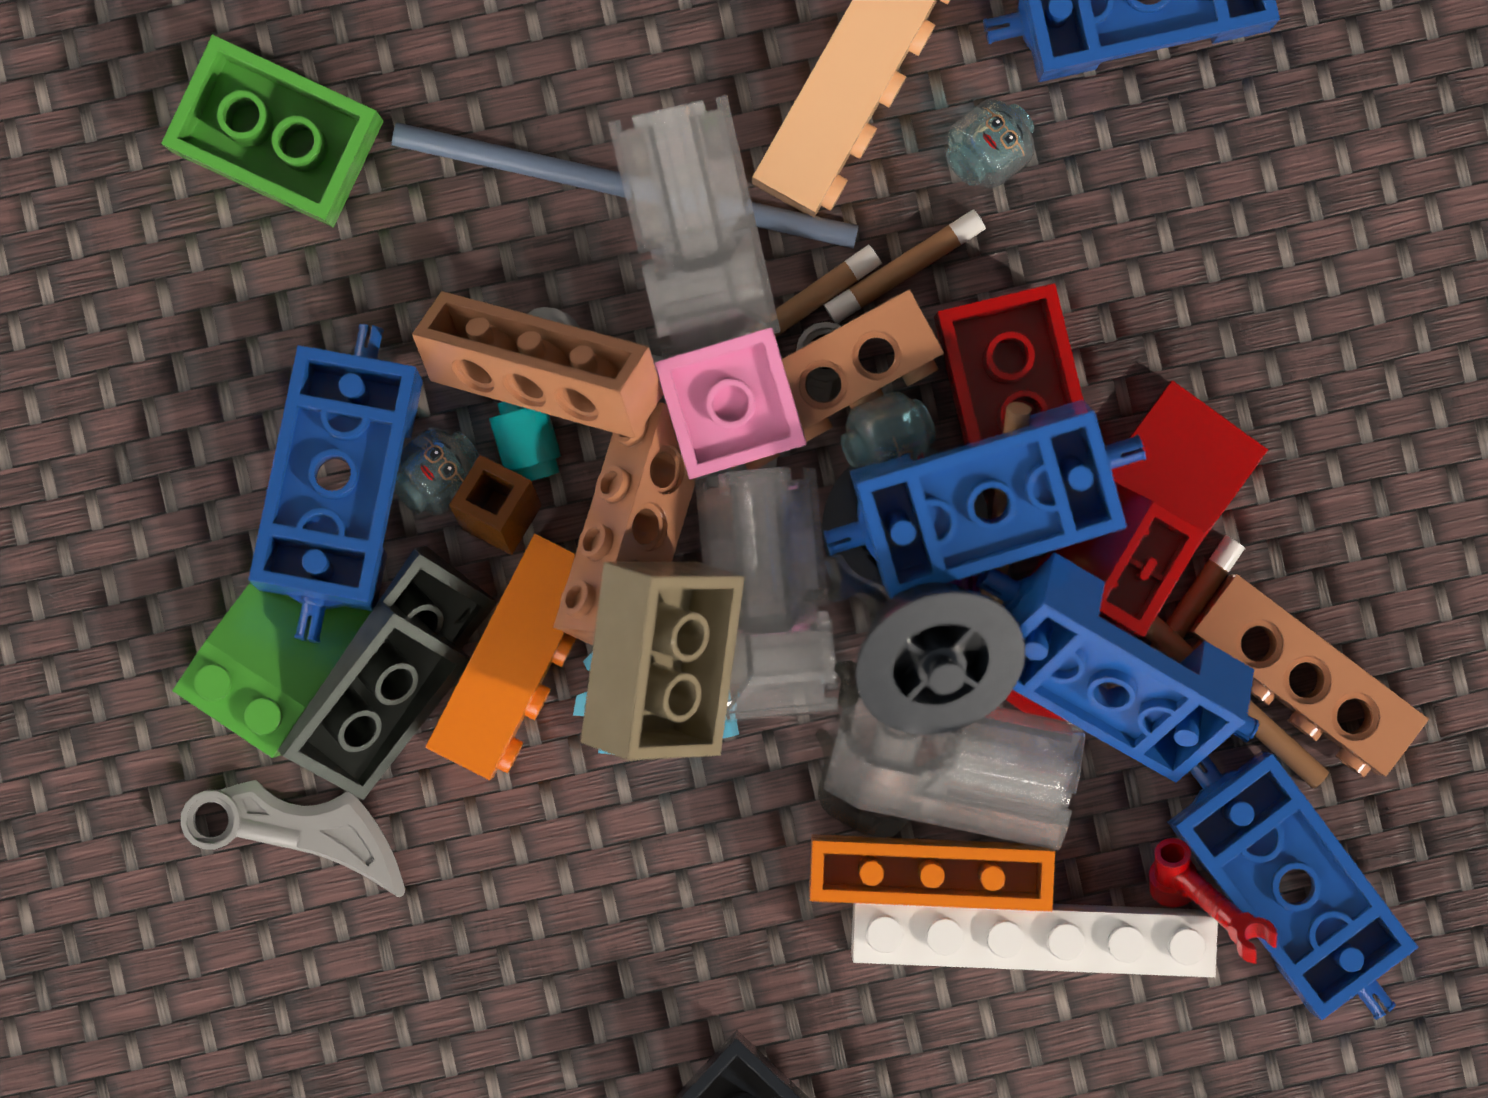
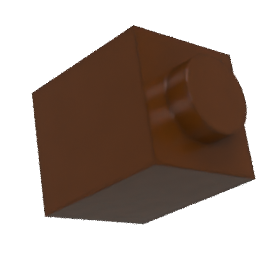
[449,455,542,555]

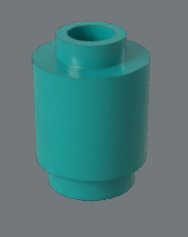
[489,402,561,481]

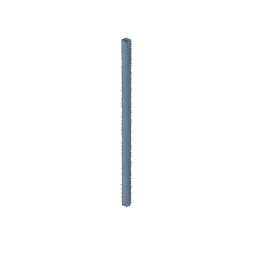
[392,122,859,248]

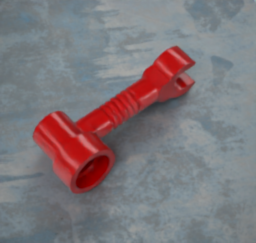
[1149,838,1277,964]

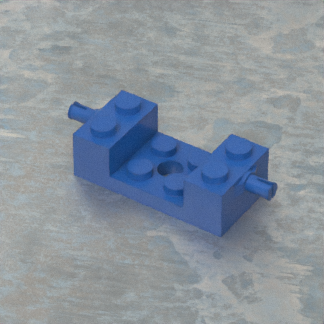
[983,0,1280,82]
[248,324,423,643]
[823,400,1146,599]
[976,552,1259,783]
[1168,751,1418,1020]

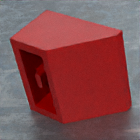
[1039,482,1206,637]

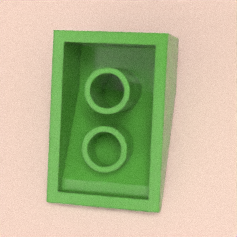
[172,582,372,758]

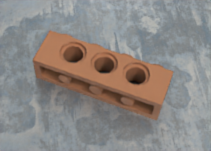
[731,289,944,473]
[412,291,663,439]
[553,403,697,645]
[1188,574,1429,778]

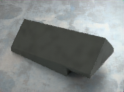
[278,546,497,800]

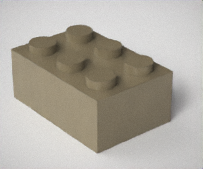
[581,562,745,760]

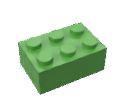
[161,35,384,228]

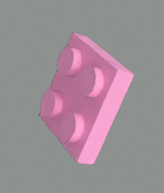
[655,327,807,479]

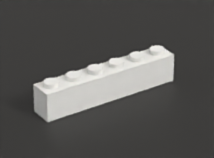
[851,903,1218,978]

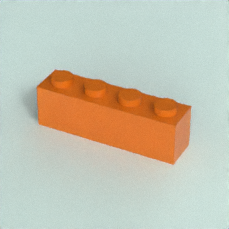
[425,533,577,780]
[809,834,1055,912]

